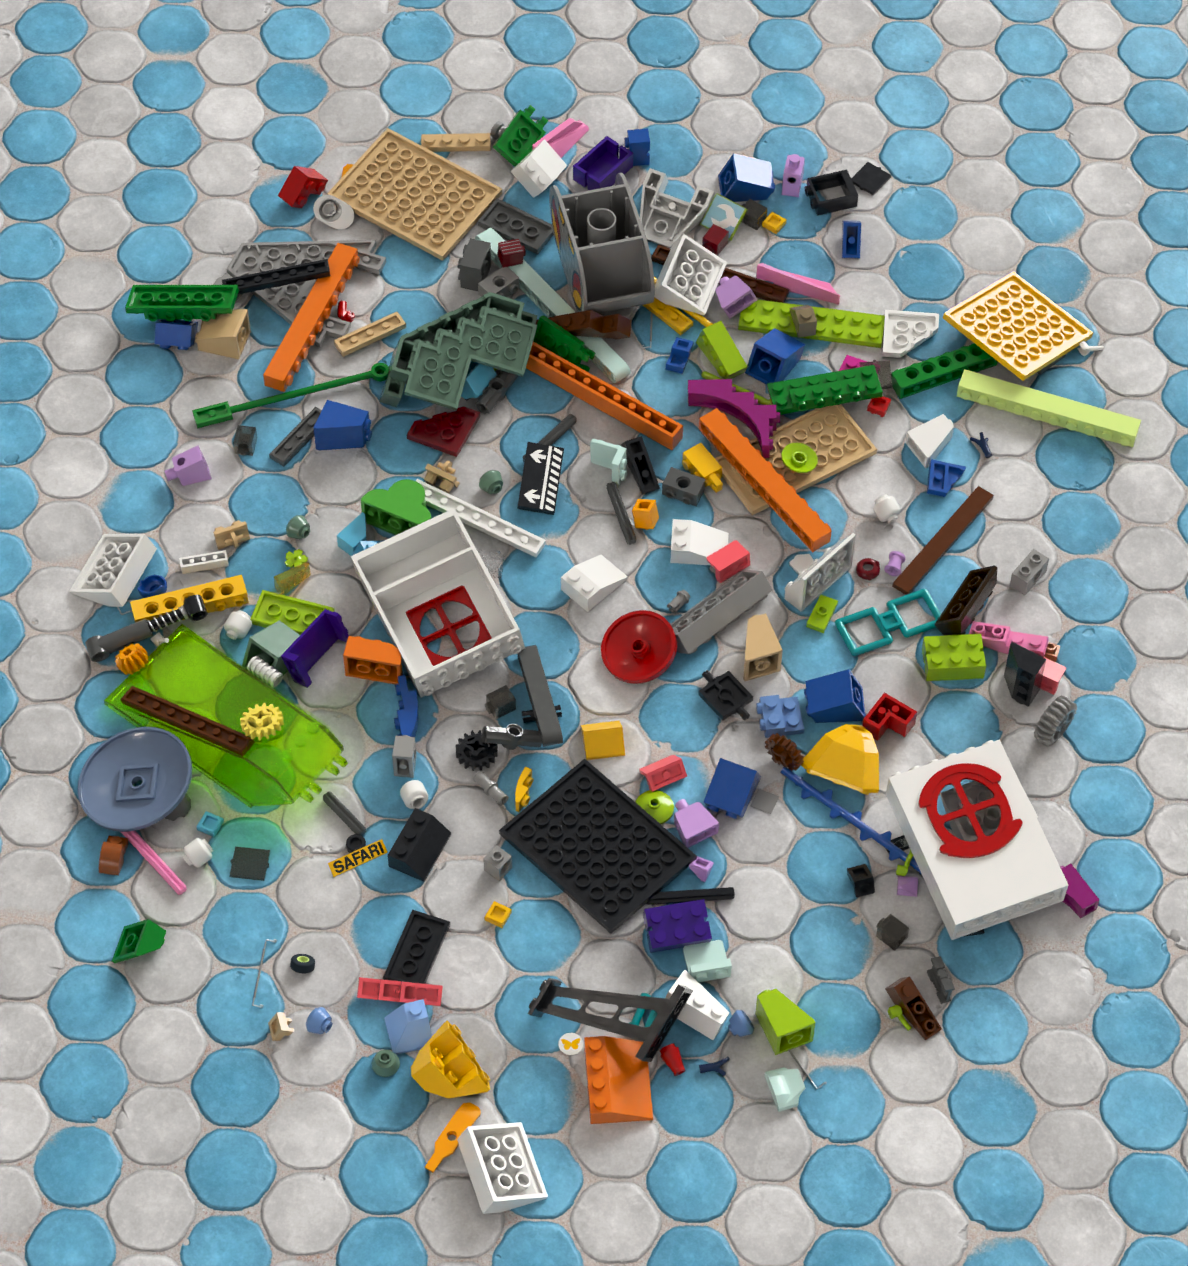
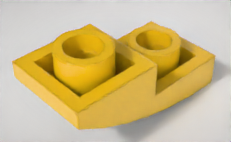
[515,766,534,812]

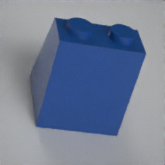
[718,153,775,202]
[745,328,805,385]
[313,400,372,451]
[804,669,866,723]
[704,758,761,819]

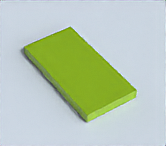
[250,590,335,635]

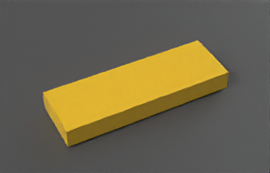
[643,297,694,335]

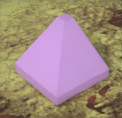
[689,856,714,882]
[897,876,918,897]

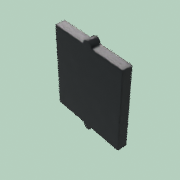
[851,162,891,195]

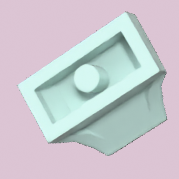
[764,1067,805,1112]

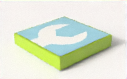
[700,193,748,241]

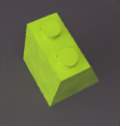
[755,989,815,1055]

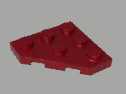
[407,406,480,457]

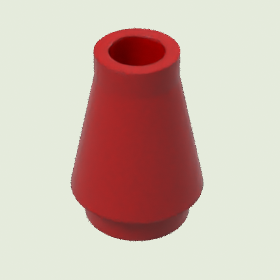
[660,1043,686,1076]

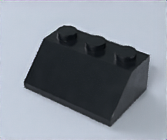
[1004,642,1047,707]
[388,808,451,882]

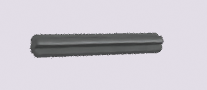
[523,414,577,461]
[606,482,636,545]

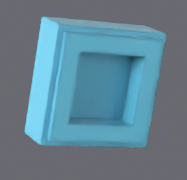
[196,811,224,837]

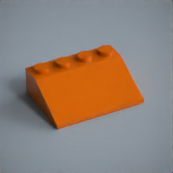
[584,1036,653,1124]

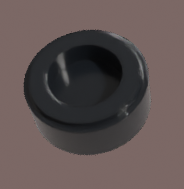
[346,834,366,853]

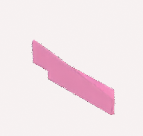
[532,118,589,158]
[756,263,840,305]

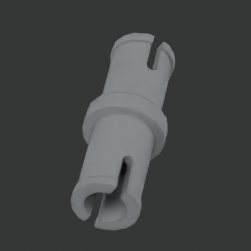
[473,771,509,806]

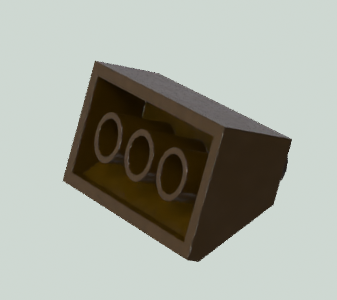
[934,565,998,635]

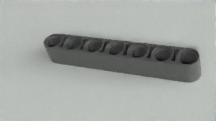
[517,645,563,747]

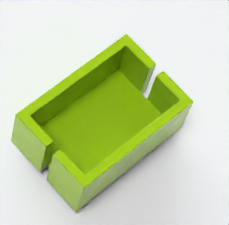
[922,634,986,681]

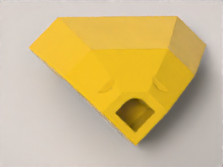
[801,724,879,795]
[411,1020,490,1099]

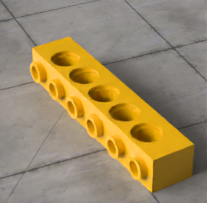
[130,575,249,623]

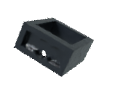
[804,169,858,216]

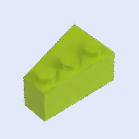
[696,321,748,379]

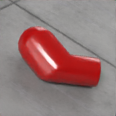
[337,301,355,323]

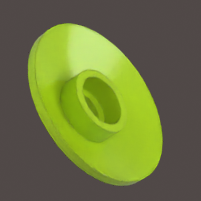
[781,443,818,473]
[635,790,674,824]

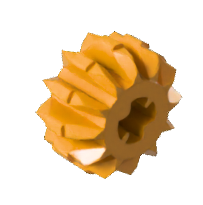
[115,643,149,675]

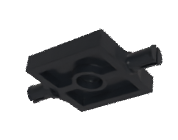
[698,670,753,720]

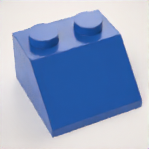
[155,319,198,350]

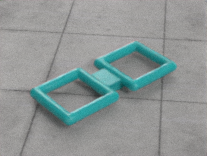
[835,589,941,656]

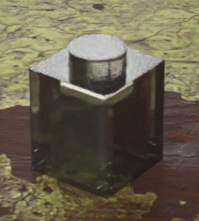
[741,199,767,230]
[233,425,257,456]
[485,685,516,719]
[876,914,909,951]

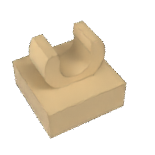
[268,1012,294,1041]

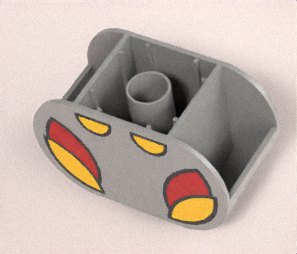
[549,173,655,314]

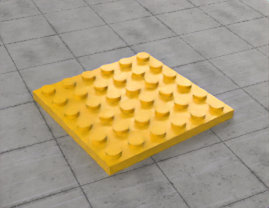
[943,271,1093,381]

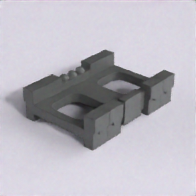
[927,956,955,1004]

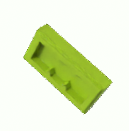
[806,595,838,633]

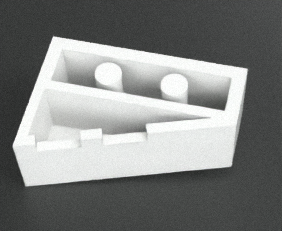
[665,970,729,1040]

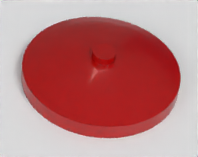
[601,610,677,684]

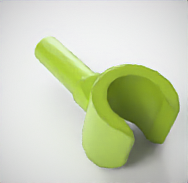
[896,850,913,876]
[888,1005,912,1031]

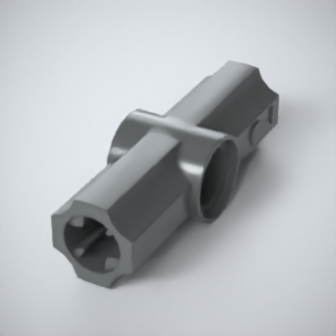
[476,371,518,414]
[481,724,542,750]

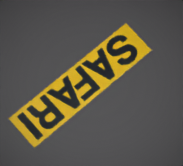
[328,839,388,877]

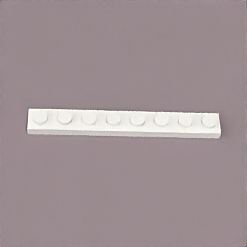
[416,479,546,557]

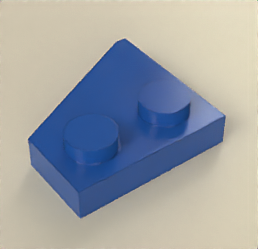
[927,459,966,497]

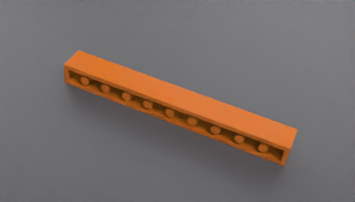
[263,243,360,392]
[526,342,683,450]
[699,408,832,552]

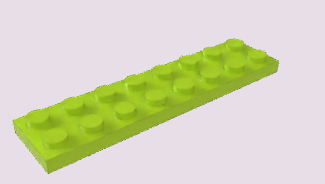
[738,300,885,348]

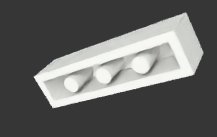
[179,550,229,574]

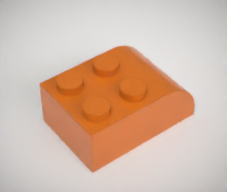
[343,636,403,684]

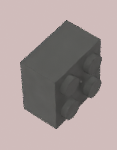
[458,238,491,291]

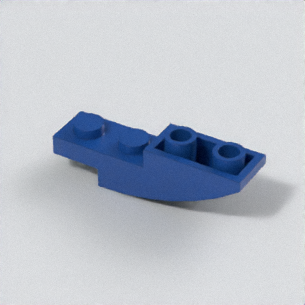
[394,675,419,737]

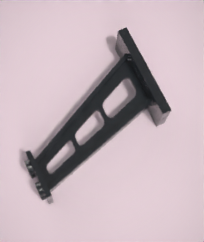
[528,978,693,1062]

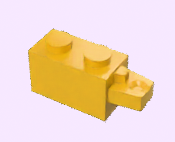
[682,443,723,493]

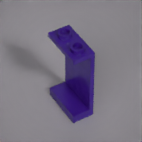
[281,609,349,688]

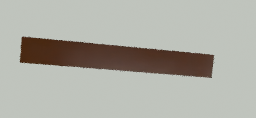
[651,245,789,303]
[892,486,994,595]
[120,686,255,756]

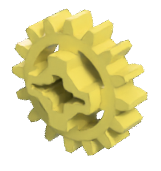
[240,703,284,740]

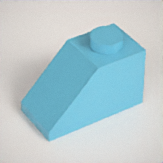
[337,512,367,556]

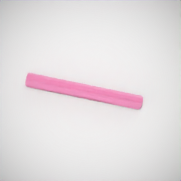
[121,831,187,895]

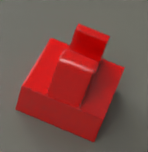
[867,396,891,417]

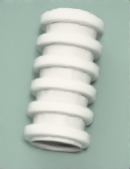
[247,656,283,688]

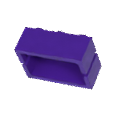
[573,136,634,190]
[643,899,712,953]

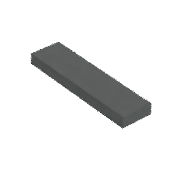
[269,406,322,467]

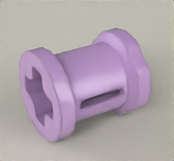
[884,551,906,576]

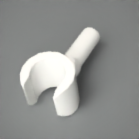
[1077,341,1104,356]
[150,632,169,647]

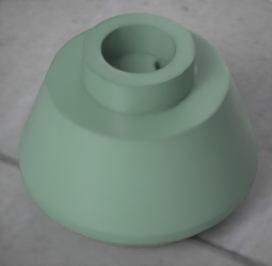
[479,470,503,494]
[286,515,310,540]
[371,1049,400,1077]

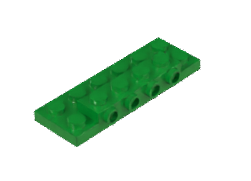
[125,285,239,321]
[767,365,883,415]

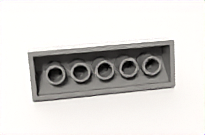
[670,570,772,654]

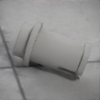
[667,590,690,614]

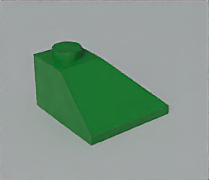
[111,919,166,963]

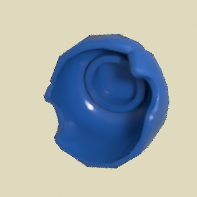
[137,574,167,598]

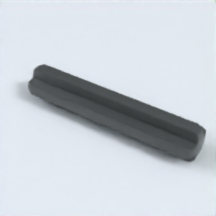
[323,791,366,836]

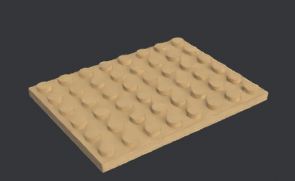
[327,128,502,261]

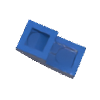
[665,337,694,374]

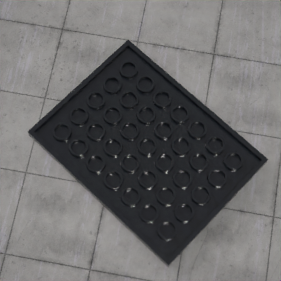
[499,759,697,934]

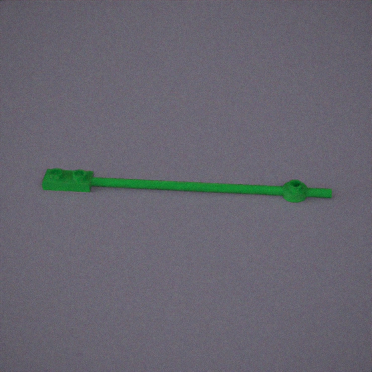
[192,363,390,429]

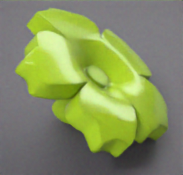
[285,549,308,570]

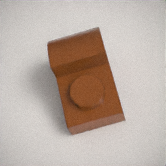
[99,836,128,876]

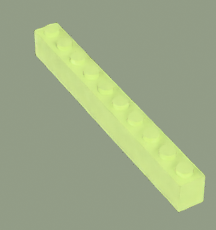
[956,369,1141,447]

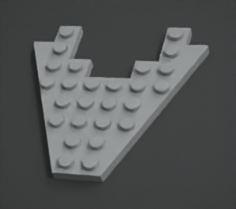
[227,240,386,347]

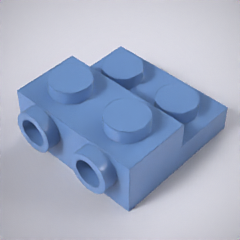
[756,695,804,738]

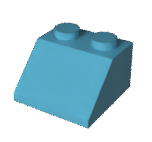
[461,361,497,399]

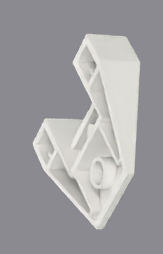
[640,168,715,249]

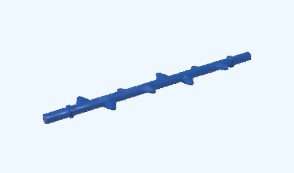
[780,767,922,875]

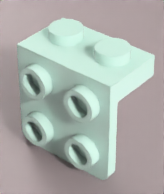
[590,439,627,487]
[683,940,732,982]

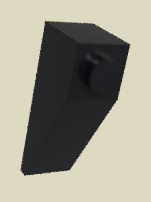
[620,436,660,495]

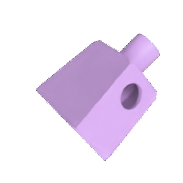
[782,154,805,197]
[715,276,758,319]
[165,446,212,486]
[674,799,719,848]

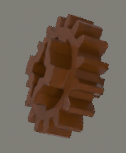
[765,733,804,771]

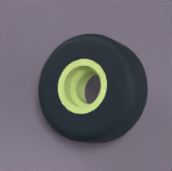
[290,954,315,974]

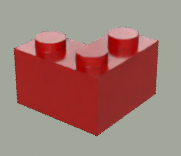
[278,166,328,208]
[862,692,917,741]

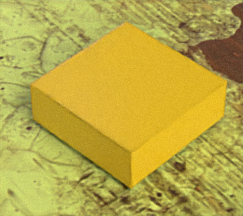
[762,212,787,234]
[484,901,512,928]

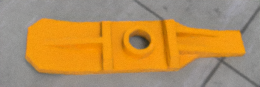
[425,1102,481,1173]

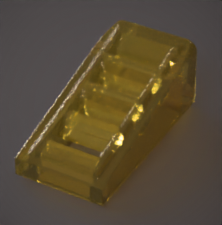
[274,562,311,595]

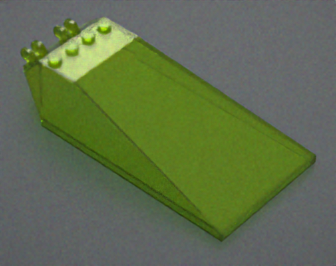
[104,624,348,808]

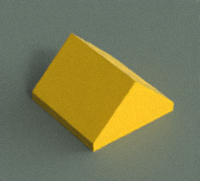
[581,721,625,760]

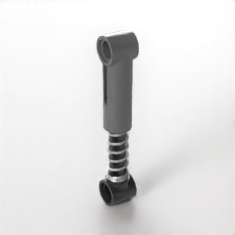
[85,595,208,662]

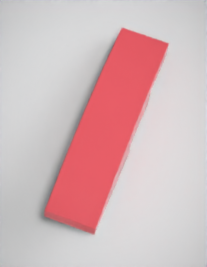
[357,977,443,1006]

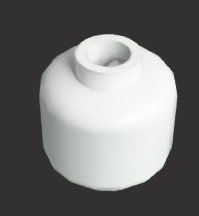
[873,494,901,523]
[224,610,252,640]
[400,780,428,809]
[183,838,213,868]

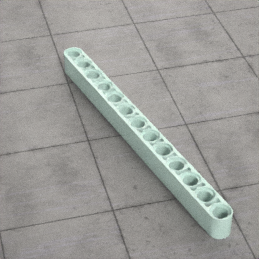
[475,228,631,383]

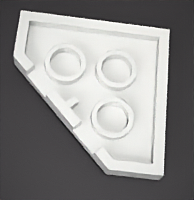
[882,310,939,358]

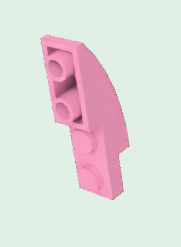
[969,621,1049,656]

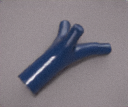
[970,432,992,458]
[699,1056,730,1076]

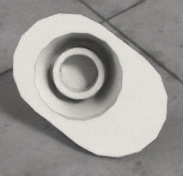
[313,195,354,229]

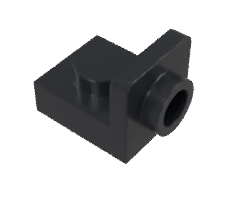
[847,864,875,898]

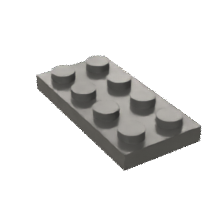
[478,198,554,254]

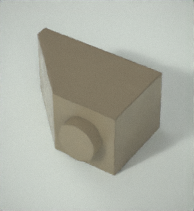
[790,305,817,338]

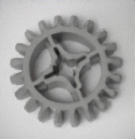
[1034,695,1077,746]

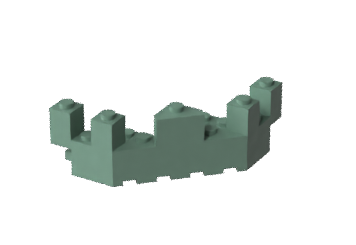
[379,292,537,410]

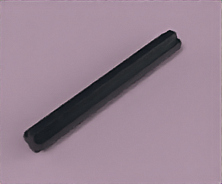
[645,887,735,905]

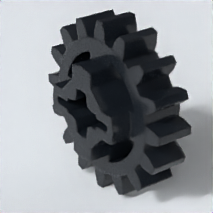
[455,730,498,771]

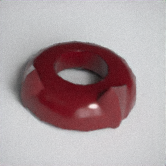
[856,558,880,581]

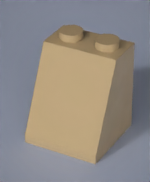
[195,309,251,359]
[743,613,783,682]

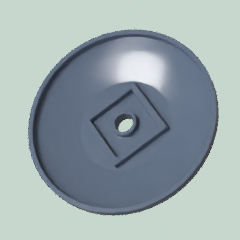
[78,727,192,832]

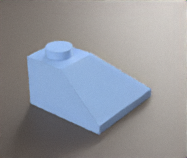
[384,999,432,1055]

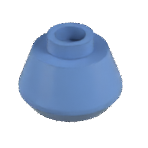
[306,1007,332,1034]
[728,1010,755,1037]

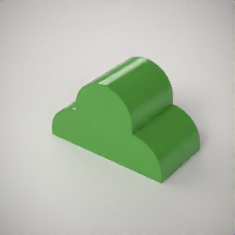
[361,479,431,535]

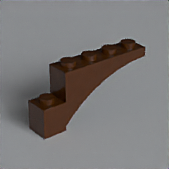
[535,310,632,340]

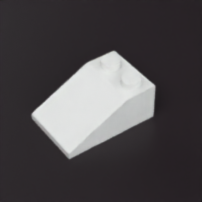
[511,139,567,198]
[670,519,729,565]
[561,555,628,612]

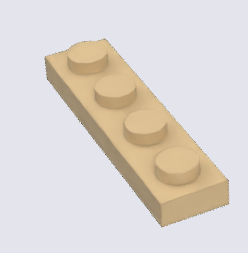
[421,133,491,152]
[334,312,406,357]

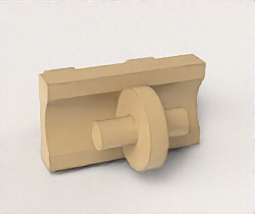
[424,461,460,493]
[213,520,250,550]

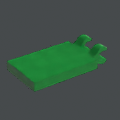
[493,105,548,167]
[533,315,596,372]

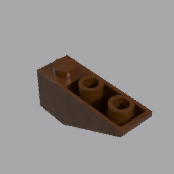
[885,976,942,1040]

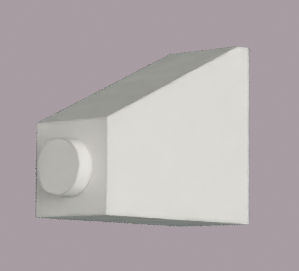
[905,414,954,468]

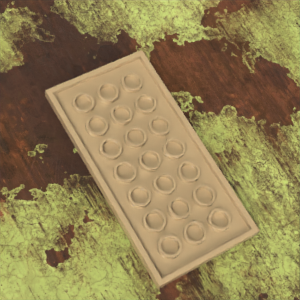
[715,404,877,515]

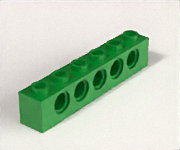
[890,343,998,399]

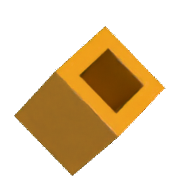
[632,499,659,529]

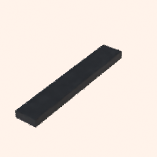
[222,259,331,294]

